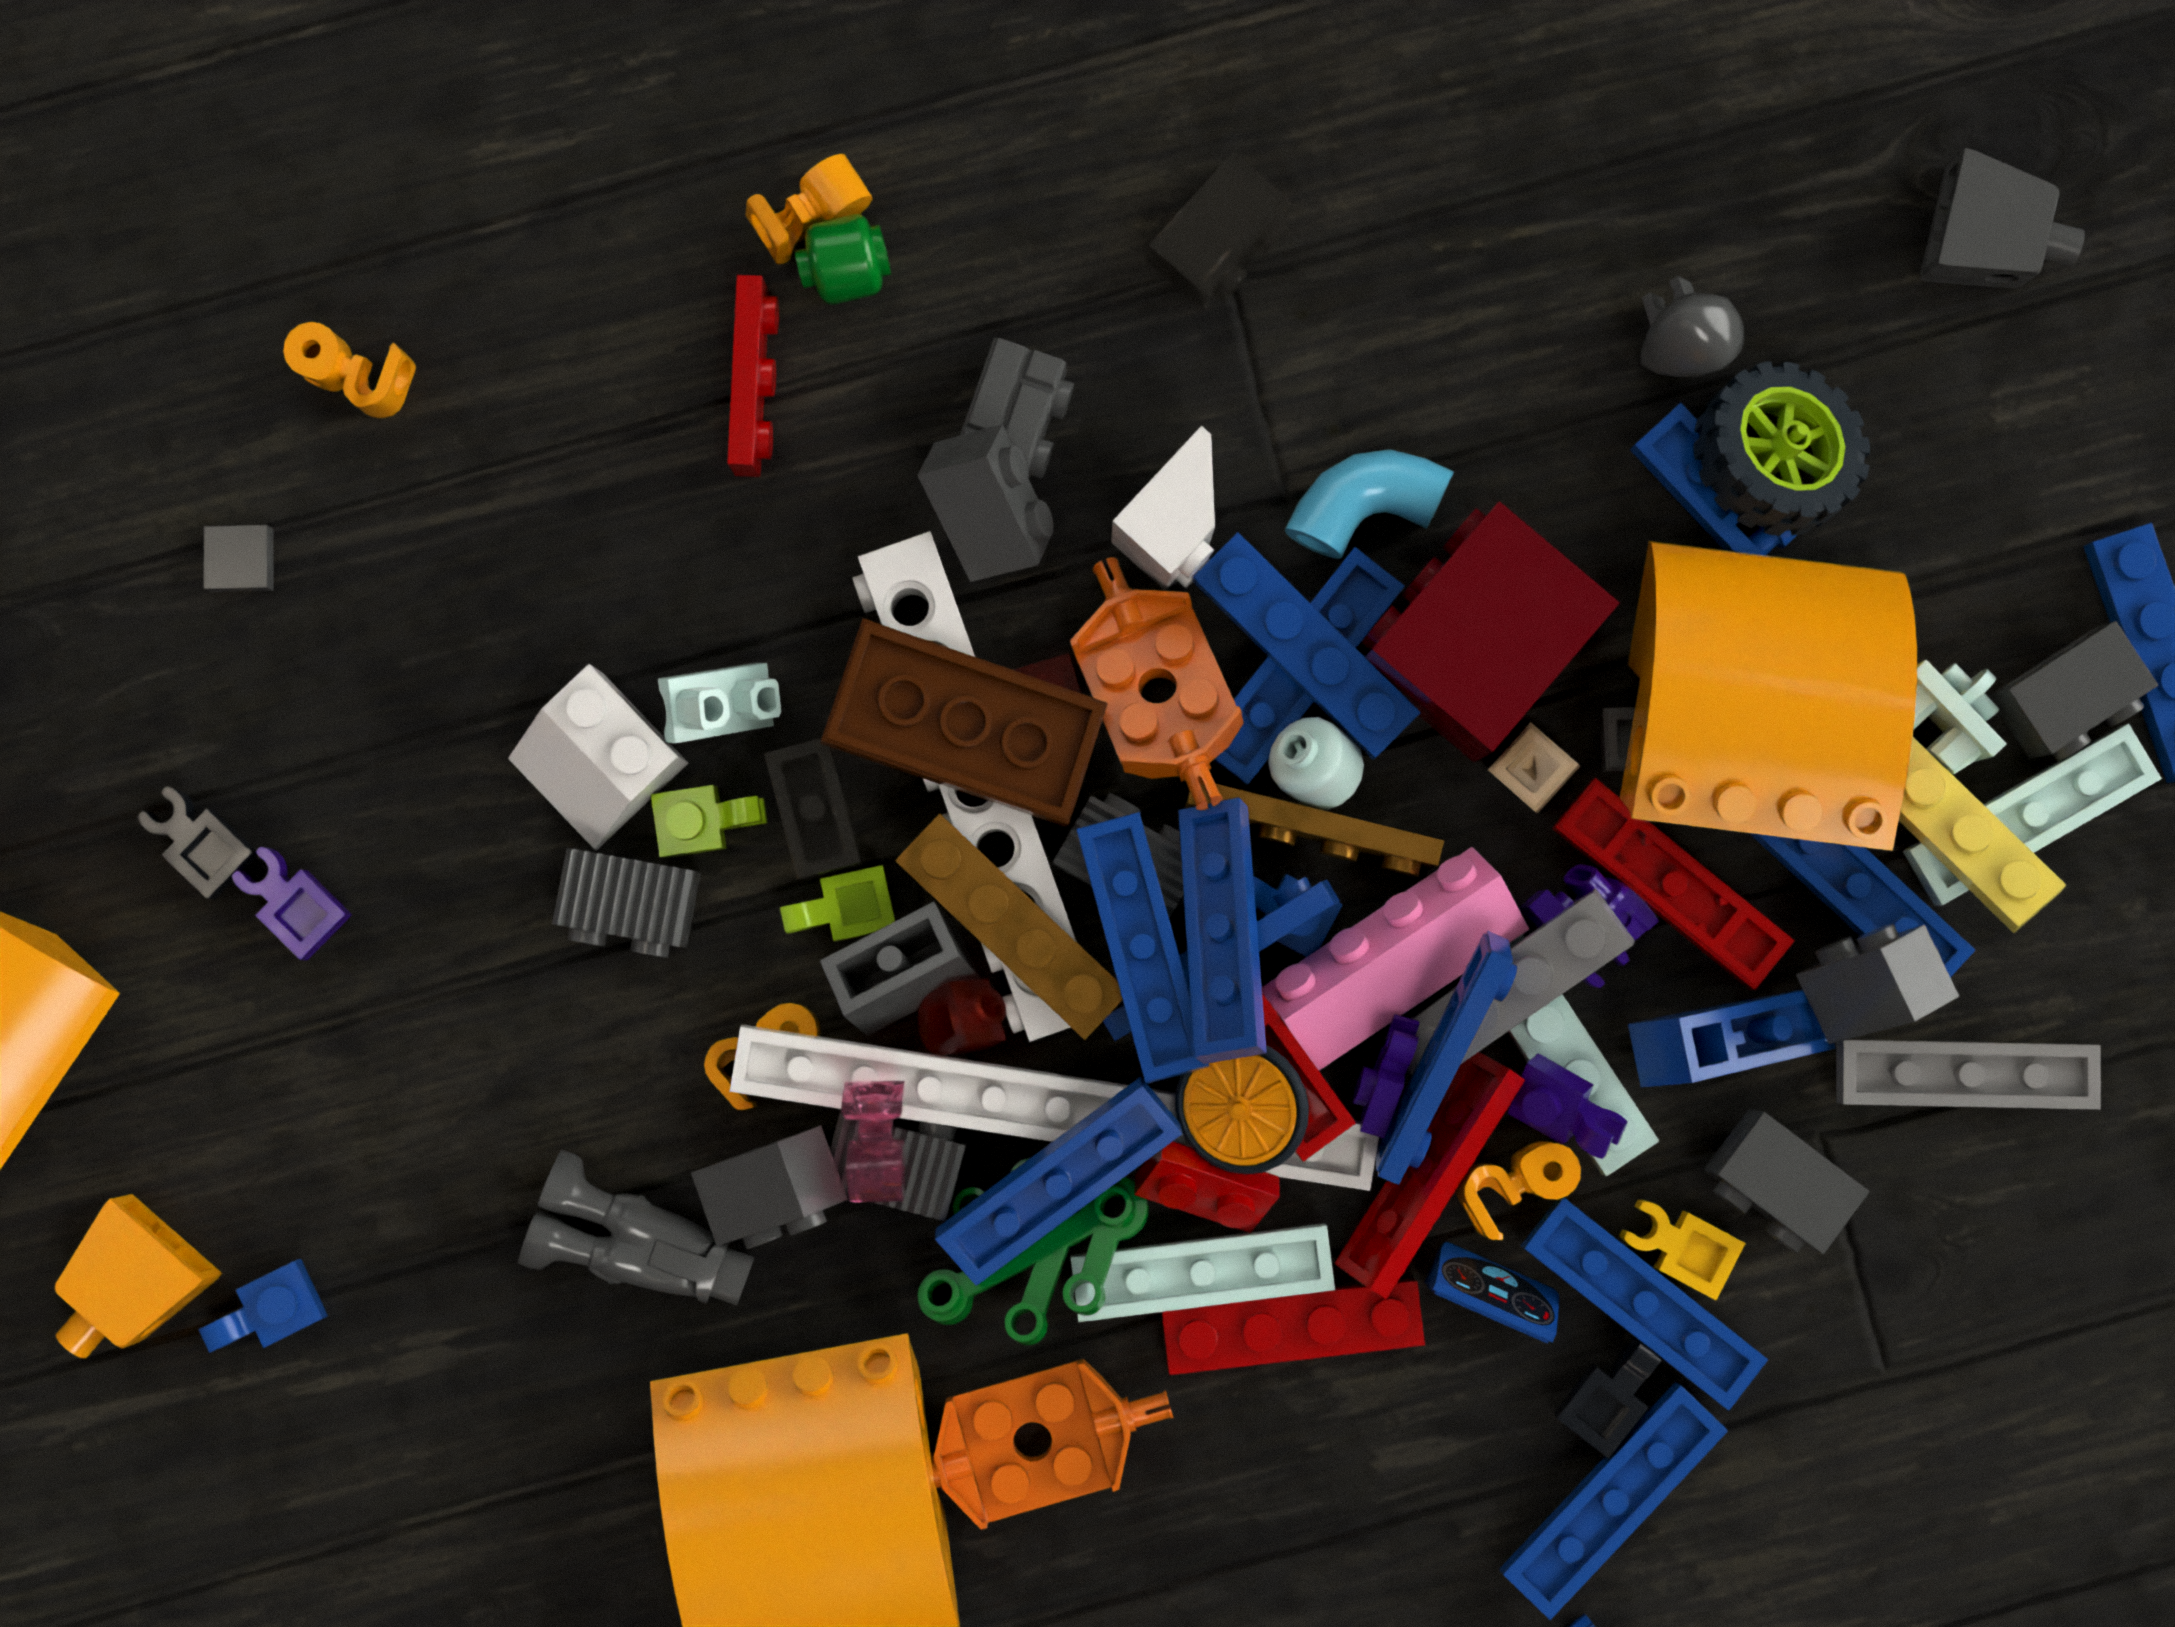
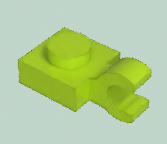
[651,785,768,858]
[780,865,895,942]

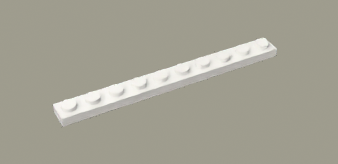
[730,1024,1379,1191]

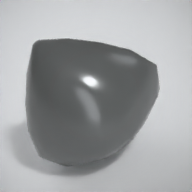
[1640,276,1744,377]

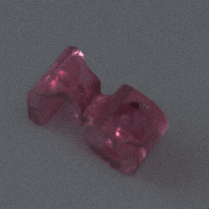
[841,1081,905,1203]

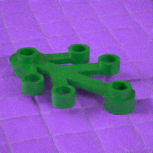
[918,1158,1149,1345]

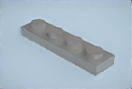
[1385,888,1635,1074]
[1836,1040,2101,1110]

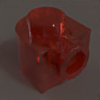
[918,978,1006,1056]

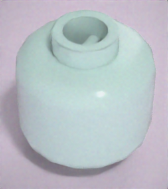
[1268,717,1364,810]

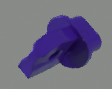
[1564,864,1659,940]

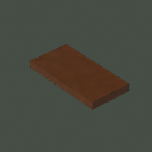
[820,618,1108,827]

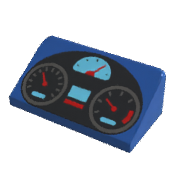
[1424,1242,1560,1344]

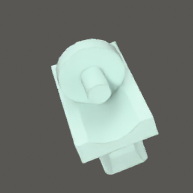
[1913,660,2007,775]
[658,663,781,743]

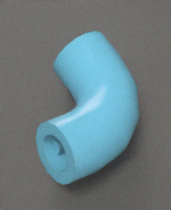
[1285,449,1454,559]

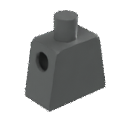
[1919,148,2085,288]

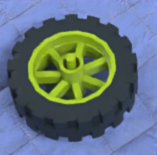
[1693,362,1870,536]

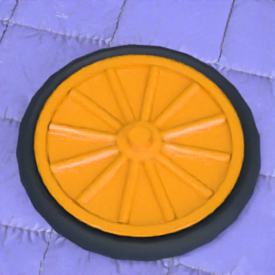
[1175,1045,1309,1175]

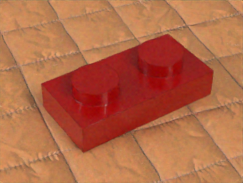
[1134,1141,1280,1233]

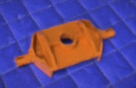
[1070,557,1244,810]
[930,1359,1173,1530]

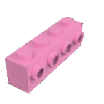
[1262,847,1529,1071]

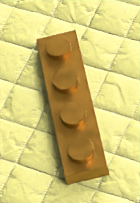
[1185,784,1444,877]
[895,813,1122,1040]

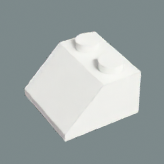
[1111,426,1215,591]
[508,664,688,850]

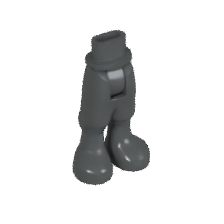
[518,1150,755,1306]

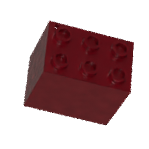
[1360,501,1620,763]

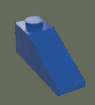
[1628,989,1836,1087]

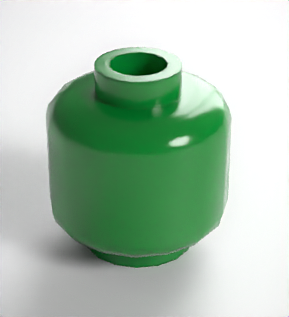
[795,214,892,305]

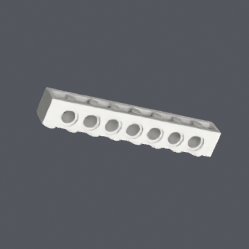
[852,531,1076,1042]

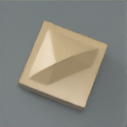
[1488,722,1580,813]

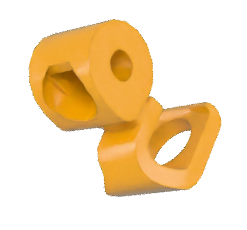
[745,154,873,264]
[283,322,416,418]
[704,1003,821,1110]
[1456,1141,1581,1240]

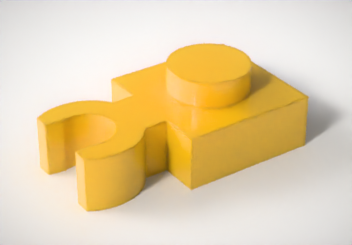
[1619,1200,1746,1300]

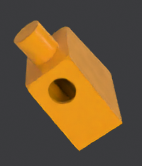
[54,1194,222,1358]

